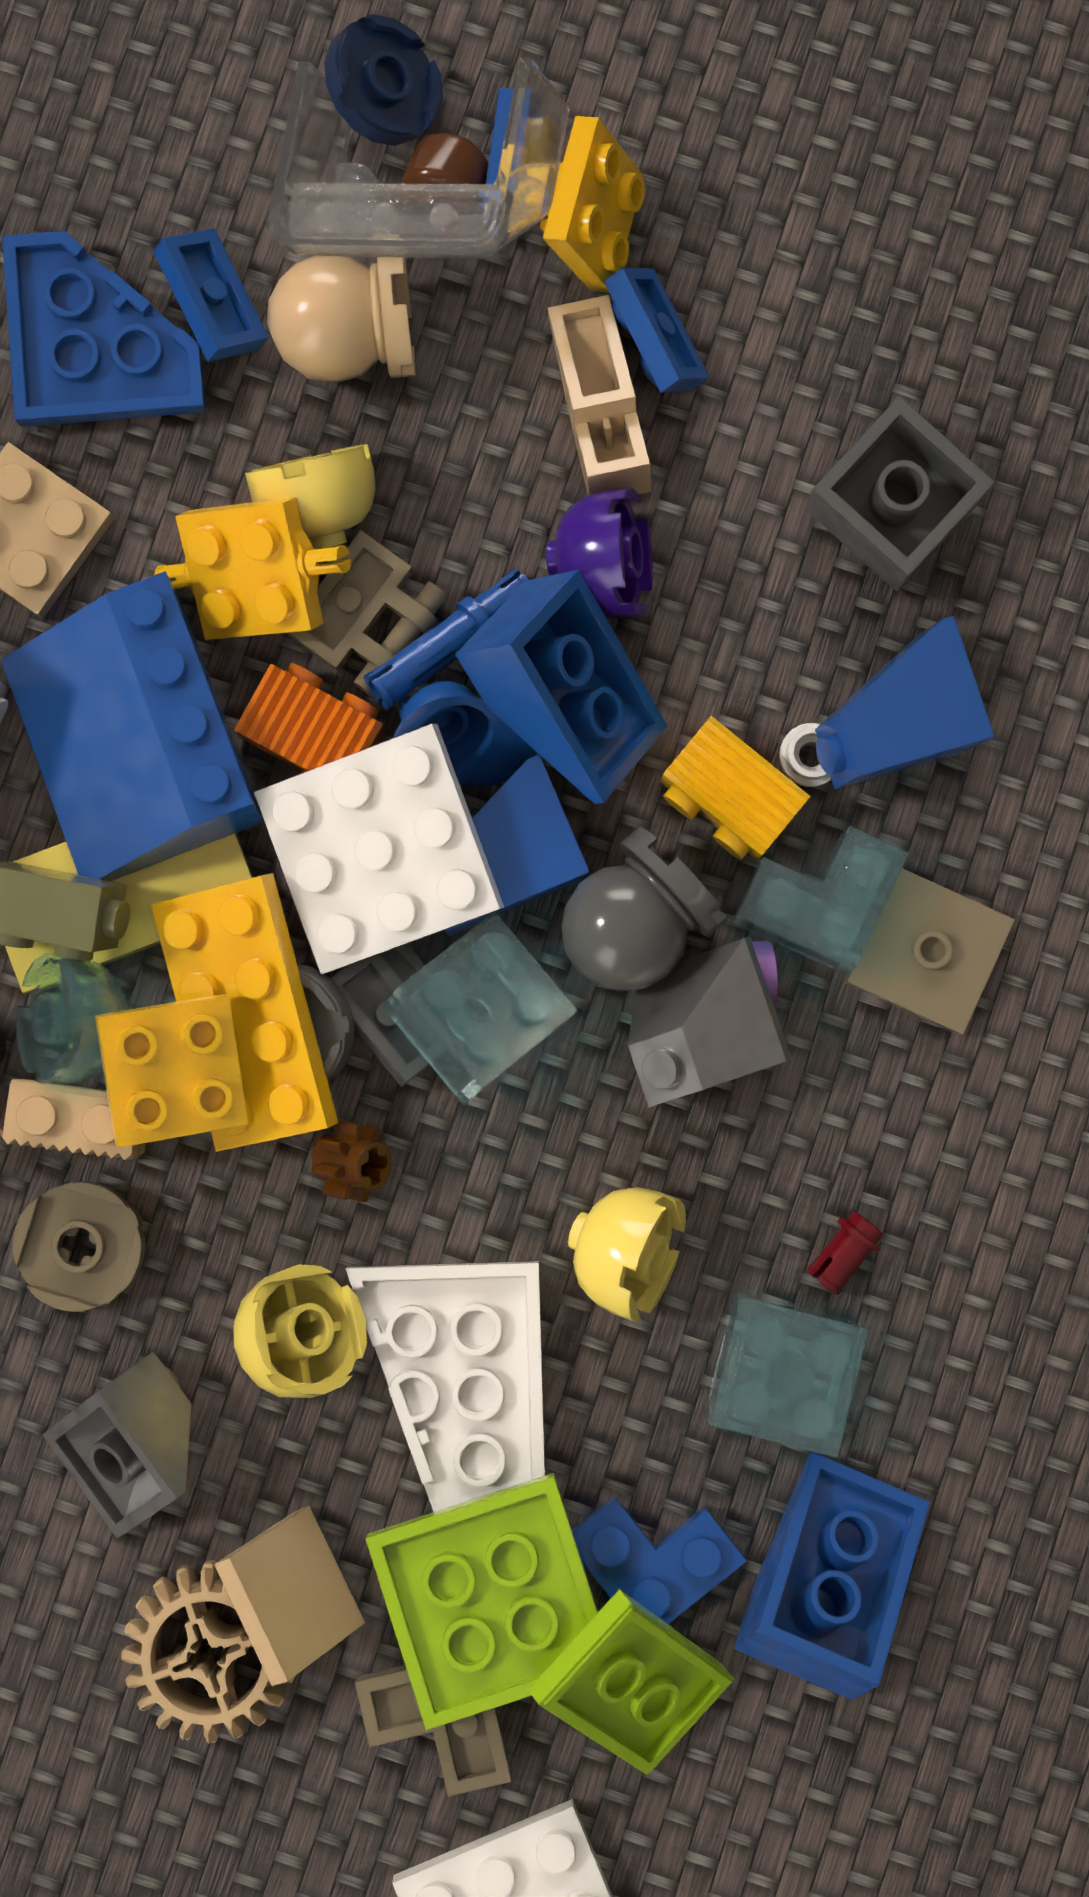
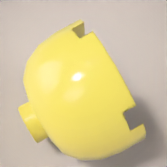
[245,444,376,549]
[568,1187,686,1323]
[233,1264,367,1398]

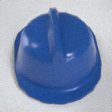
[394,681,537,786]

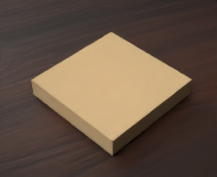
[214,1506,365,1686]

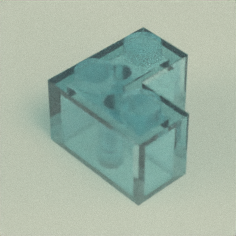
[731,826,908,974]

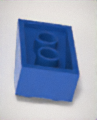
[455,570,667,804]
[734,1452,930,1700]

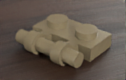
[287,530,448,697]

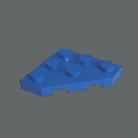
[2,231,207,427]

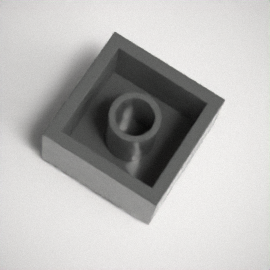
[804,396,995,592]

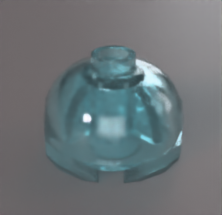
[16,954,133,1084]

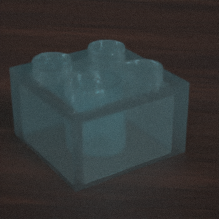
[383,911,578,1106]
[704,1291,868,1458]

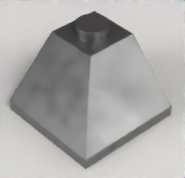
[628,937,792,1108]
[42,1351,191,1539]

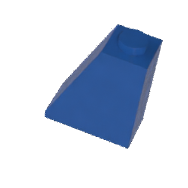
[815,616,994,790]
[446,754,589,936]

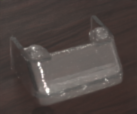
[268,58,570,259]

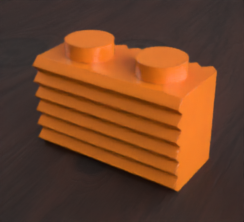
[234,663,386,773]

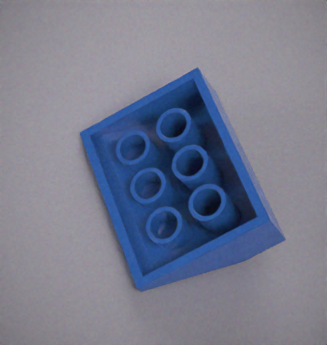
[1,571,265,881]

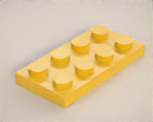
[151,873,338,1152]

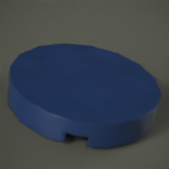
[324,14,443,146]

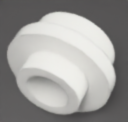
[779,723,831,787]

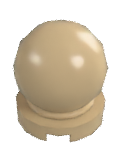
[267,245,416,383]

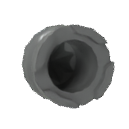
[562,826,727,992]

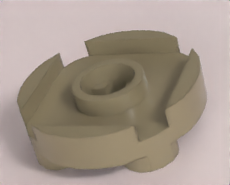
[12,1181,145,1312]

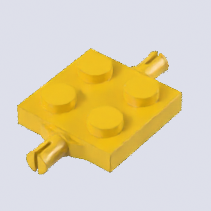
[155,497,351,640]

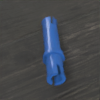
[363,569,528,710]

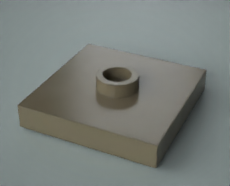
[844,867,1015,1036]

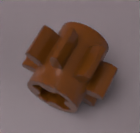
[312,1121,392,1202]

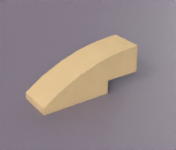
[548,295,651,495]

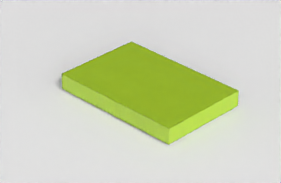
[528,1589,735,1775]

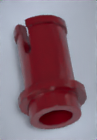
[806,1210,884,1296]

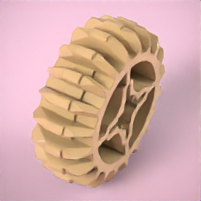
[121,1560,295,1744]

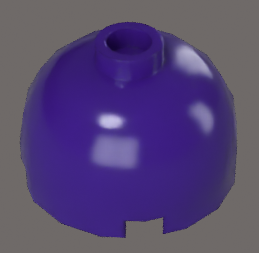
[546,488,653,618]

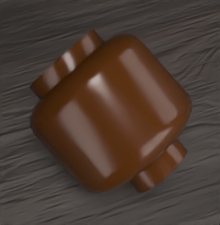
[400,133,489,231]

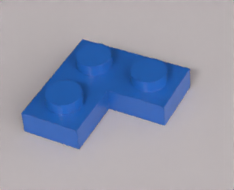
[572,1495,747,1624]

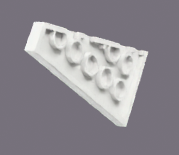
[345,1261,545,1512]

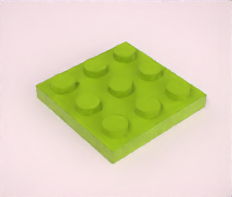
[365,1473,598,1730]

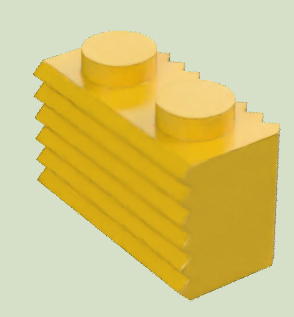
[660,716,811,861]

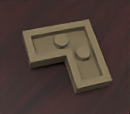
[355,1665,512,1797]

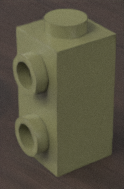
[0,861,130,961]

